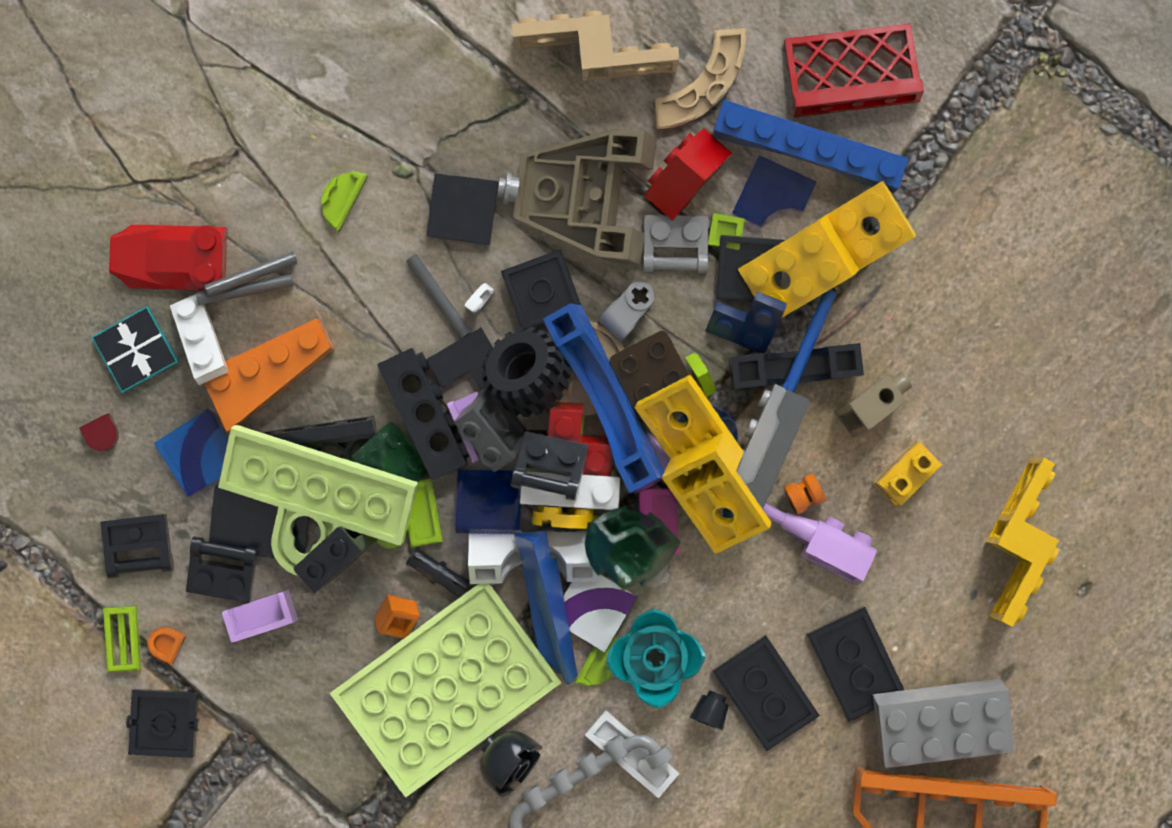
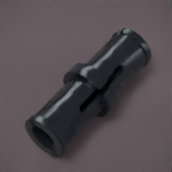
[406,547,470,598]

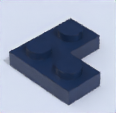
[705,291,787,353]

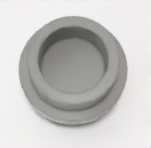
[497,173,519,205]

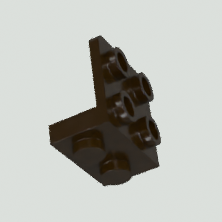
[610,331,689,416]

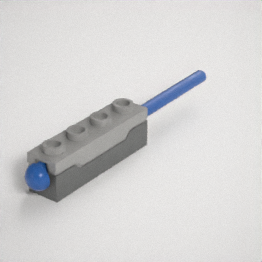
[723,290,837,518]

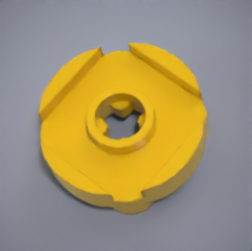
[532,505,597,529]

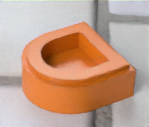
[147,627,187,665]

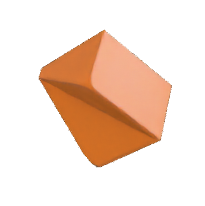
[375,594,420,639]

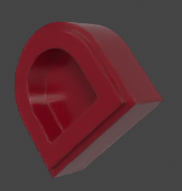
[79,413,119,451]

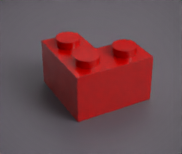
[644,128,732,221]
[548,401,612,477]

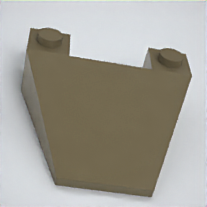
[513,129,657,265]

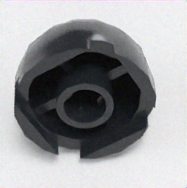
[480,731,542,797]

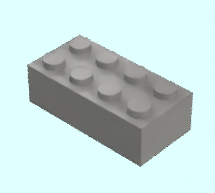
[872,678,1014,768]

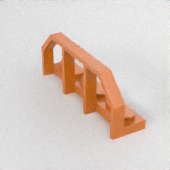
[851,767,1057,828]

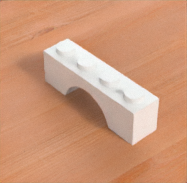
[468,530,599,584]

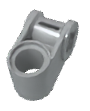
[597,281,654,342]

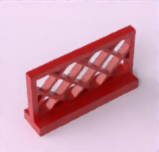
[784,23,924,118]

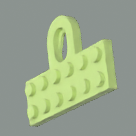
[218,425,419,576]

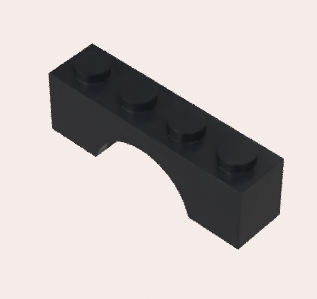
[729,343,864,390]

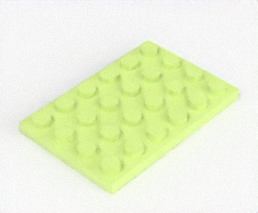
[330,584,562,798]

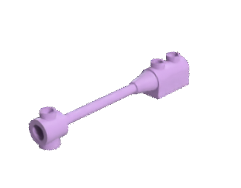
[647,432,877,585]

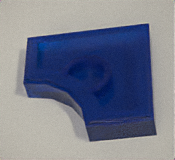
[732,155,817,227]

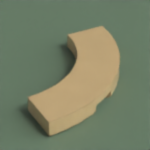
[655,28,746,131]

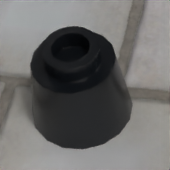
[689,690,729,731]

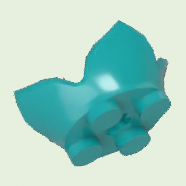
[606,609,706,709]

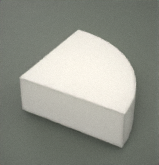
[464,283,494,315]

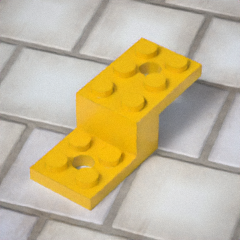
[738,181,917,317]
[634,374,772,554]
[985,457,1059,627]

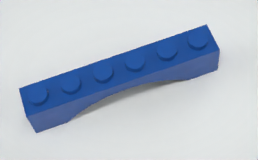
[712,100,908,194]
[543,303,665,493]

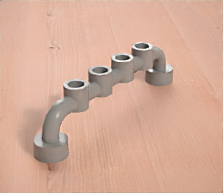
[509,735,674,828]

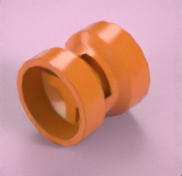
[783,473,826,515]

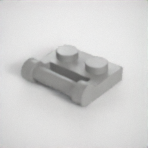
[643,215,709,274]

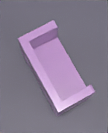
[222,590,298,643]

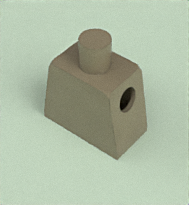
[834,372,912,437]

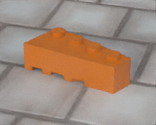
[204,318,335,432]

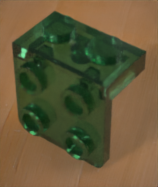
[346,422,428,482]

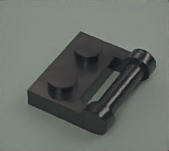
[511,431,589,501]
[100,514,174,579]
[186,536,258,603]

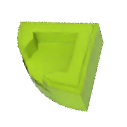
[685,352,716,397]

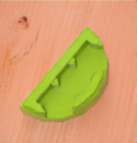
[321,171,368,232]
[575,636,617,686]

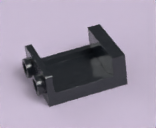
[294,526,378,593]

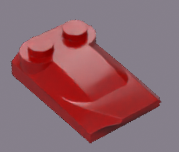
[109,225,228,291]

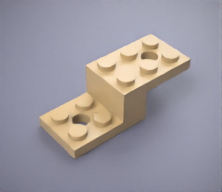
[512,11,679,81]

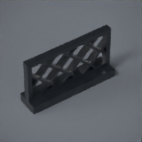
[260,416,382,471]

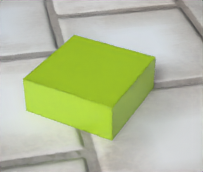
[708,213,745,250]

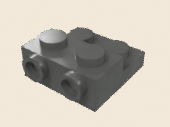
[454,387,527,472]

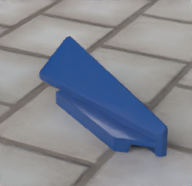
[514,531,578,684]

